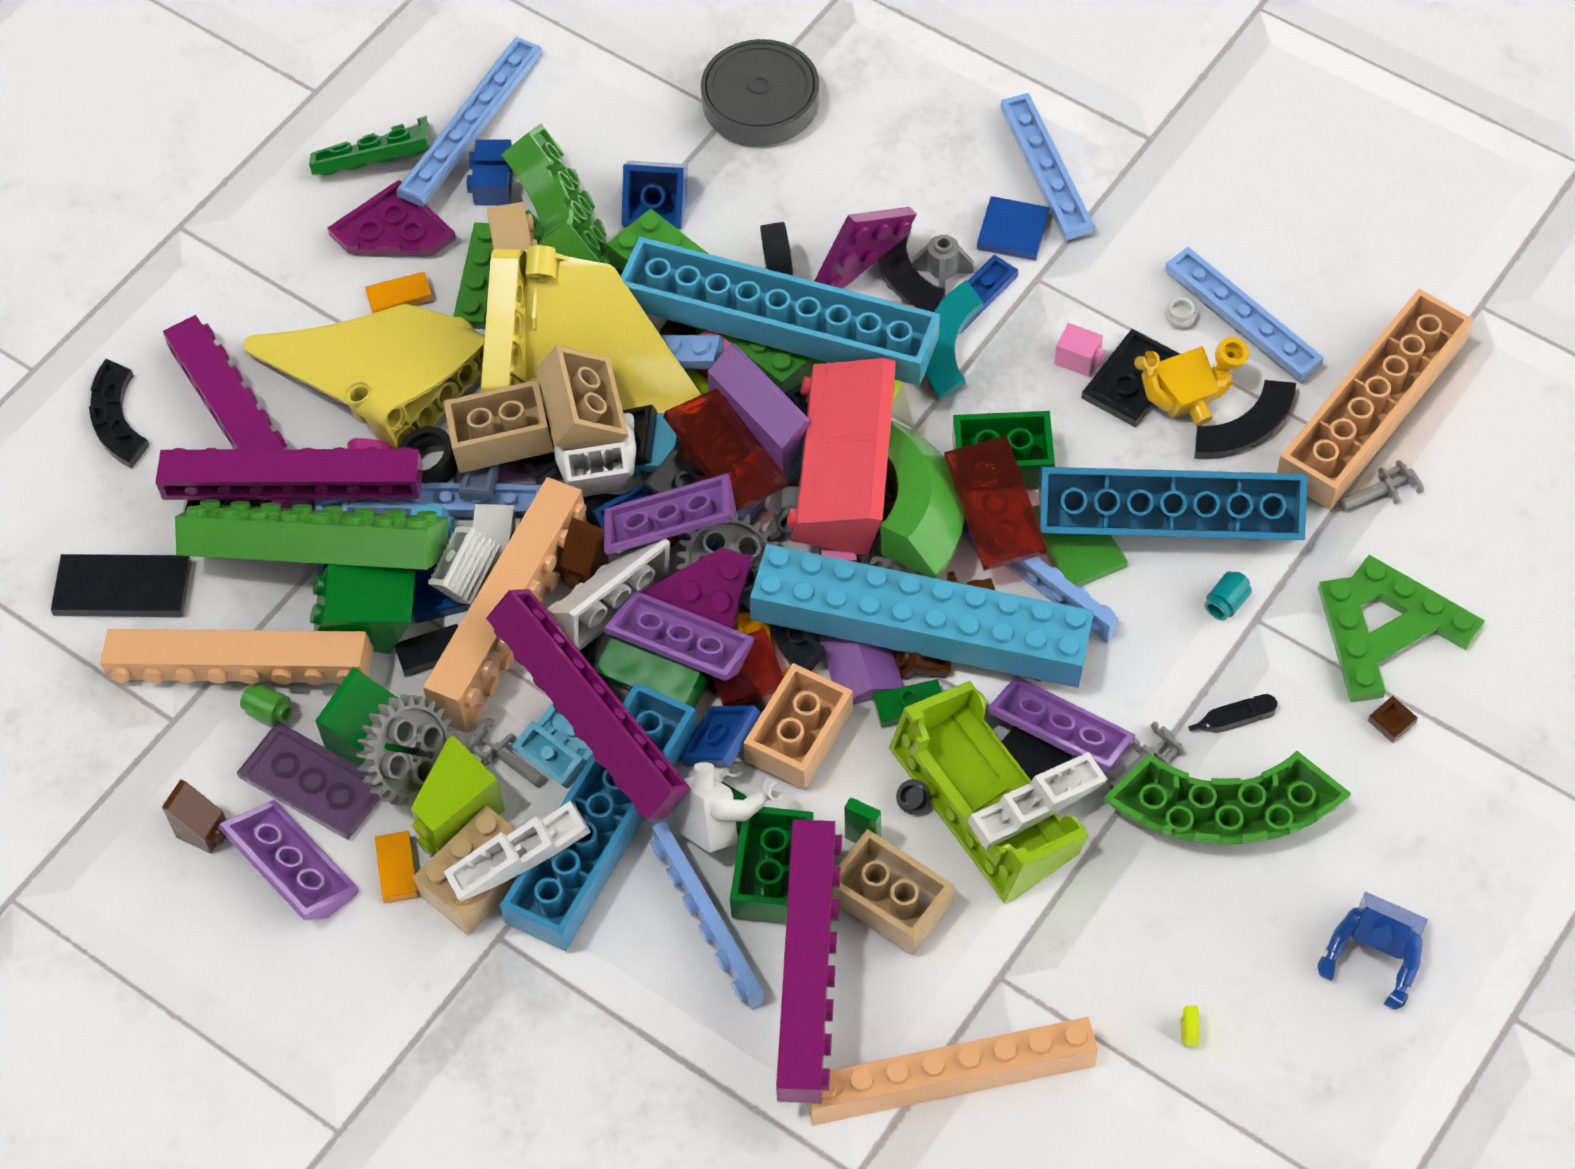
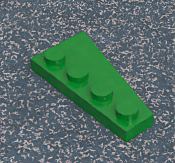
[309,116,430,176]

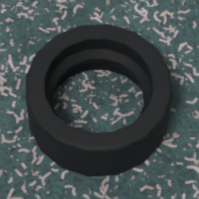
[760,222,793,276]
[398,426,458,484]

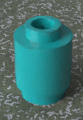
[1204,571,1252,621]

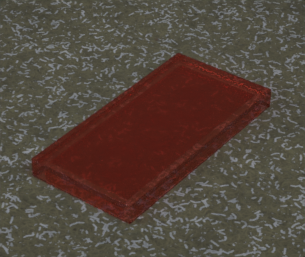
[663,388,789,511]
[944,435,1047,571]

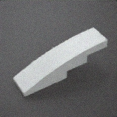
[967,752,1108,849]
[444,801,590,902]

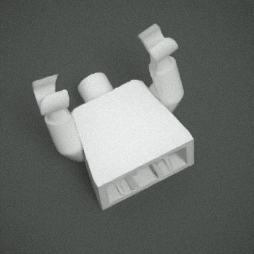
[550,413,636,497]
[672,756,782,853]

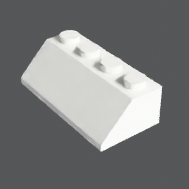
[547,538,670,651]

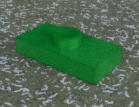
[873,679,942,728]

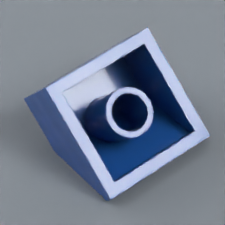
[621,161,688,229]

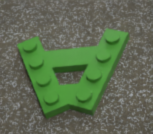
[453,210,542,329]
[1318,554,1485,702]

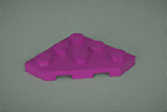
[327,180,456,255]
[814,207,917,289]
[641,547,754,629]

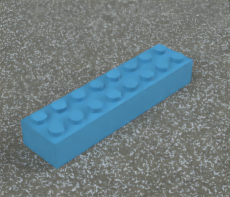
[1038,466,1307,540]
[500,682,697,951]

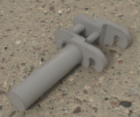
[1340,460,1424,511]
[466,718,544,786]
[1109,721,1184,790]

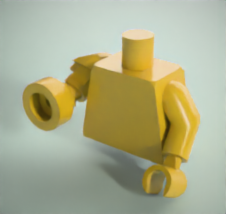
[1134,337,1249,426]

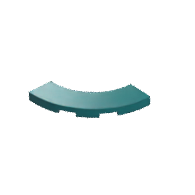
[926,280,984,400]

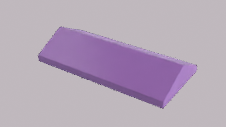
[708,344,811,473]
[604,473,736,555]
[604,590,755,681]
[817,634,904,705]
[987,676,1136,772]
[219,799,359,920]

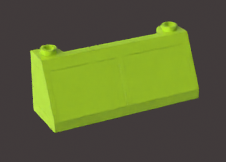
[889,681,1089,904]

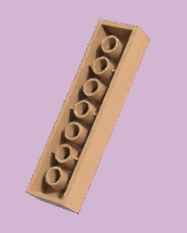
[1277,289,1473,510]
[423,477,589,734]

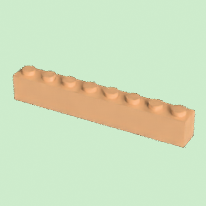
[100,629,374,685]
[807,1017,1098,1126]

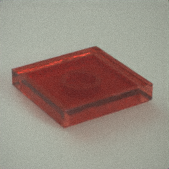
[710,628,784,706]

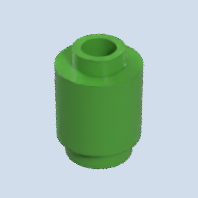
[240,684,293,727]

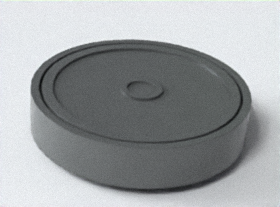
[701,39,819,145]

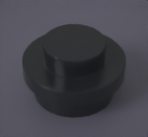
[896,779,931,814]

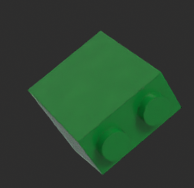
[310,564,415,654]
[315,668,425,773]

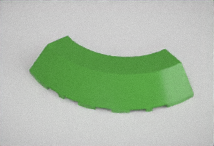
[501,123,610,264]
[880,420,965,579]
[1103,751,1351,844]

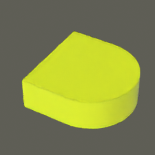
[1180,1005,1199,1047]

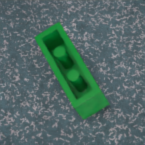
[595,636,708,708]

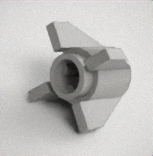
[912,235,974,289]
[765,486,799,542]

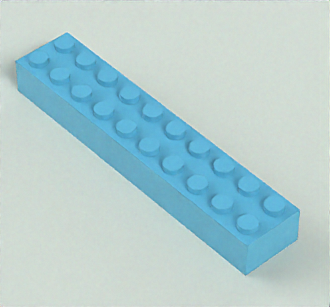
[621,236,940,386]
[750,544,1094,688]

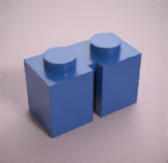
[467,139,513,205]

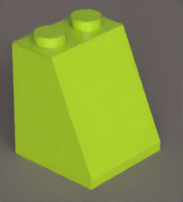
[411,735,505,856]

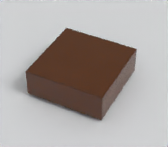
[1368,696,1418,743]

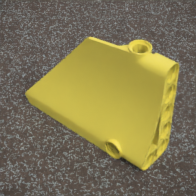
[481,245,706,416]
[243,304,485,449]

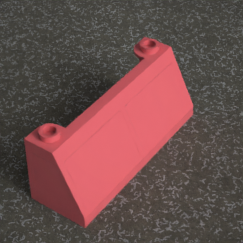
[786,358,896,556]

